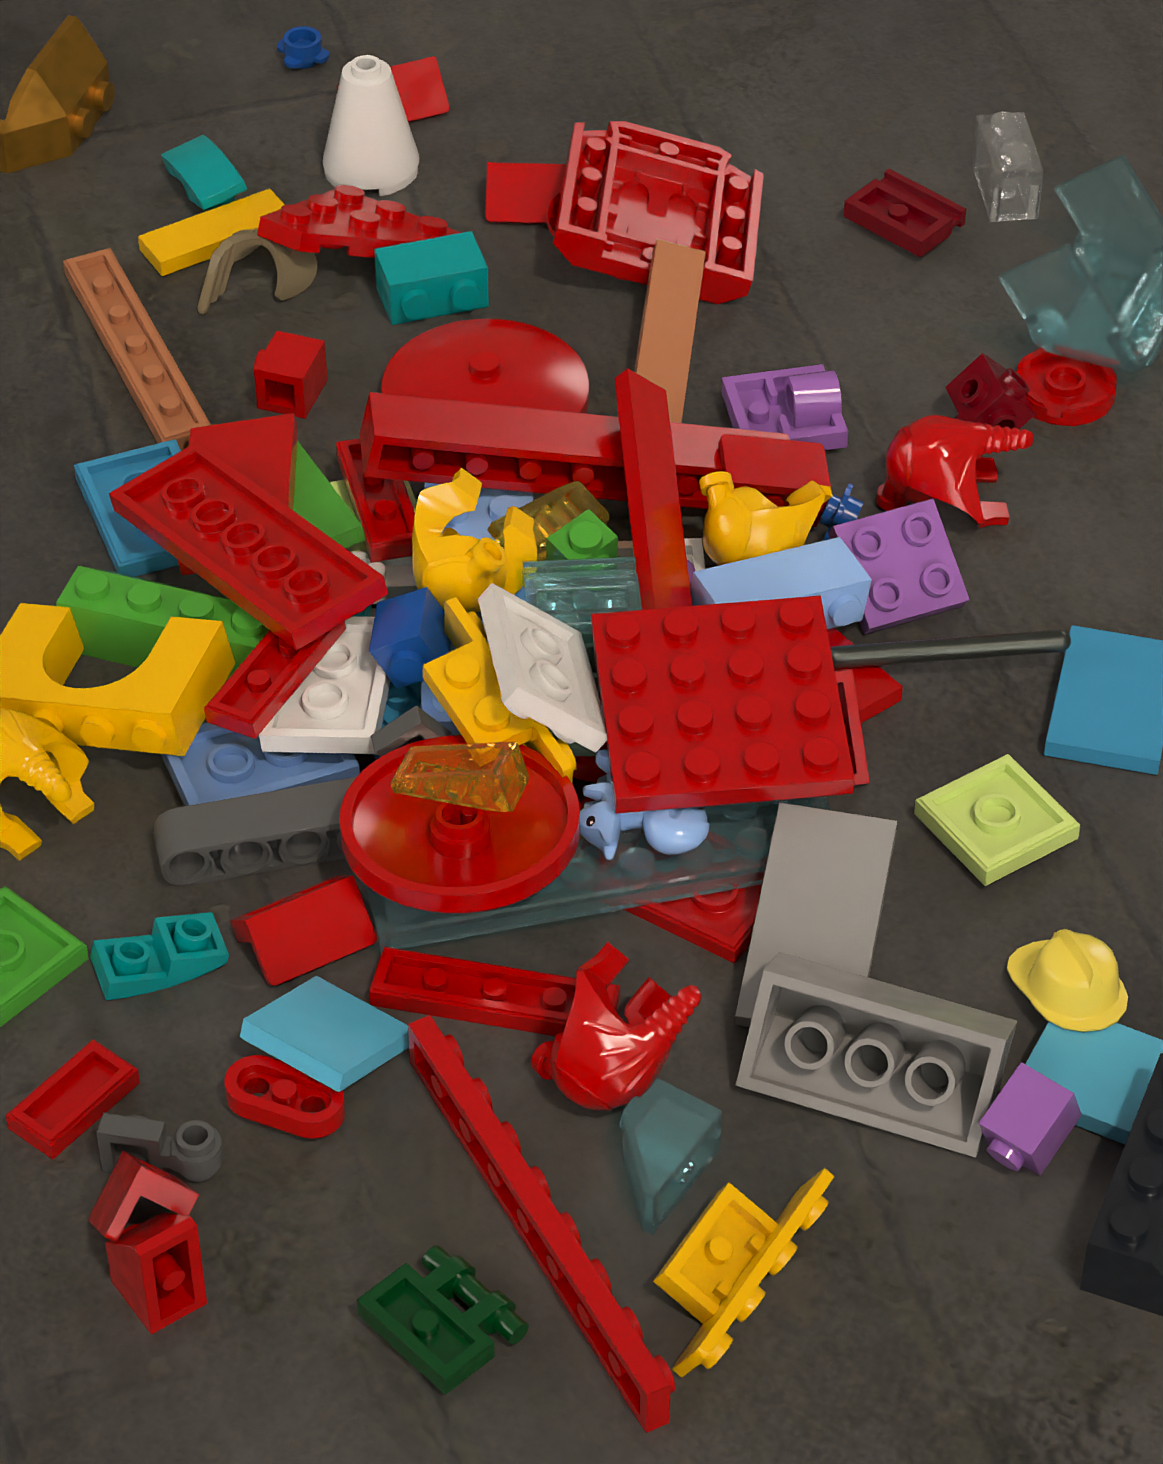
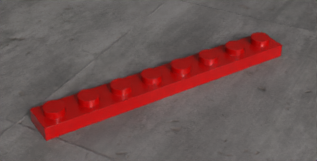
[408,1015,675,1433]

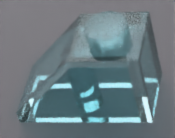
[619,1078,722,1236]

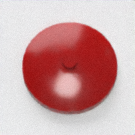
[381,318,589,414]
[339,735,580,913]

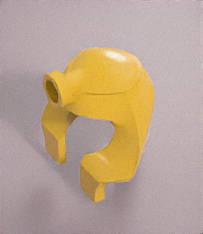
[412,468,537,613]
[699,471,833,566]
[0,708,94,861]

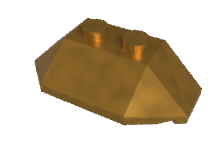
[0,15,115,173]

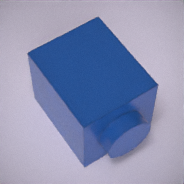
[369,587,451,688]

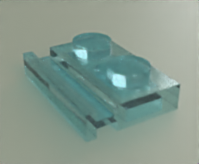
[522,557,642,633]

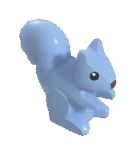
[580,750,710,860]

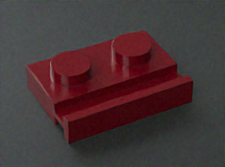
[843,168,966,258]

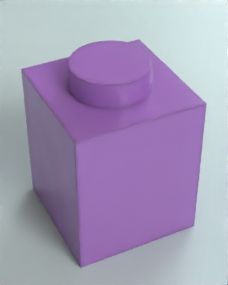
[979,1062,1082,1176]

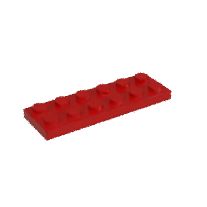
[109,441,388,651]

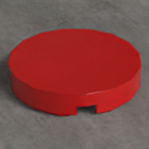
[1016,345,1117,426]

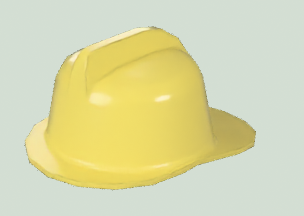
[1007,929,1128,1032]

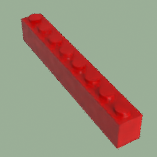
[359,392,790,509]

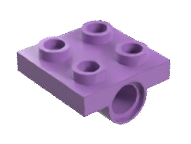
[721,364,848,450]
[828,499,970,634]

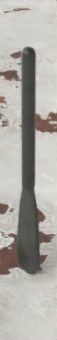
[830,630,1071,669]

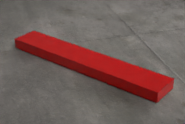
[615,368,692,610]

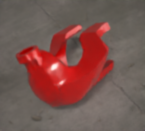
[875,415,1033,528]
[531,942,701,1111]

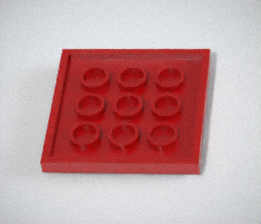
[591,595,855,814]

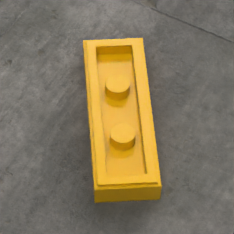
[138,188,284,276]

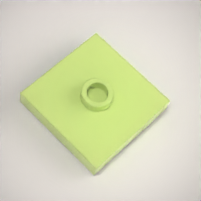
[914,754,1080,886]

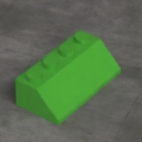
[56,566,269,681]

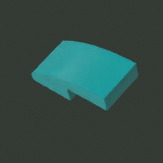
[160,135,247,210]
[90,912,229,1000]

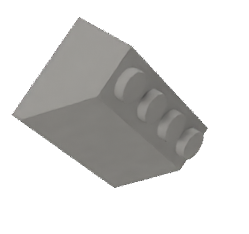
[735,952,1017,1157]

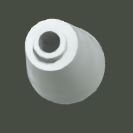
[323,55,419,196]

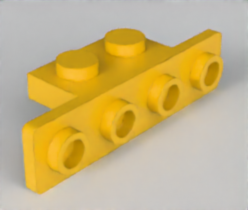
[423,597,576,783]
[653,1168,834,1378]

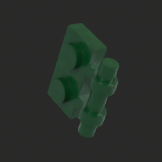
[357,1245,529,1395]

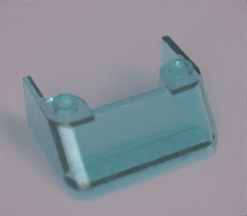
[998,154,1163,373]

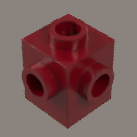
[945,353,1036,430]

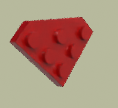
[257,185,462,258]

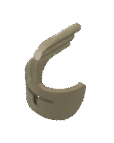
[197,229,317,315]

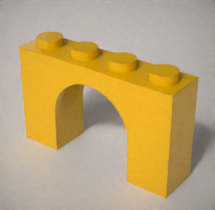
[0,603,235,756]

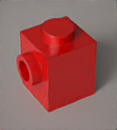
[253,331,328,419]

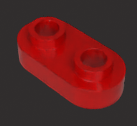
[224,1055,345,1139]

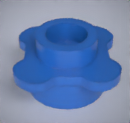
[277,26,329,69]
[819,483,864,541]

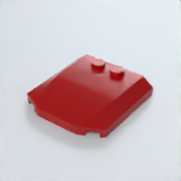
[553,121,764,304]

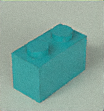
[374,231,489,325]

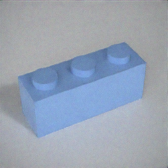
[690,537,872,629]

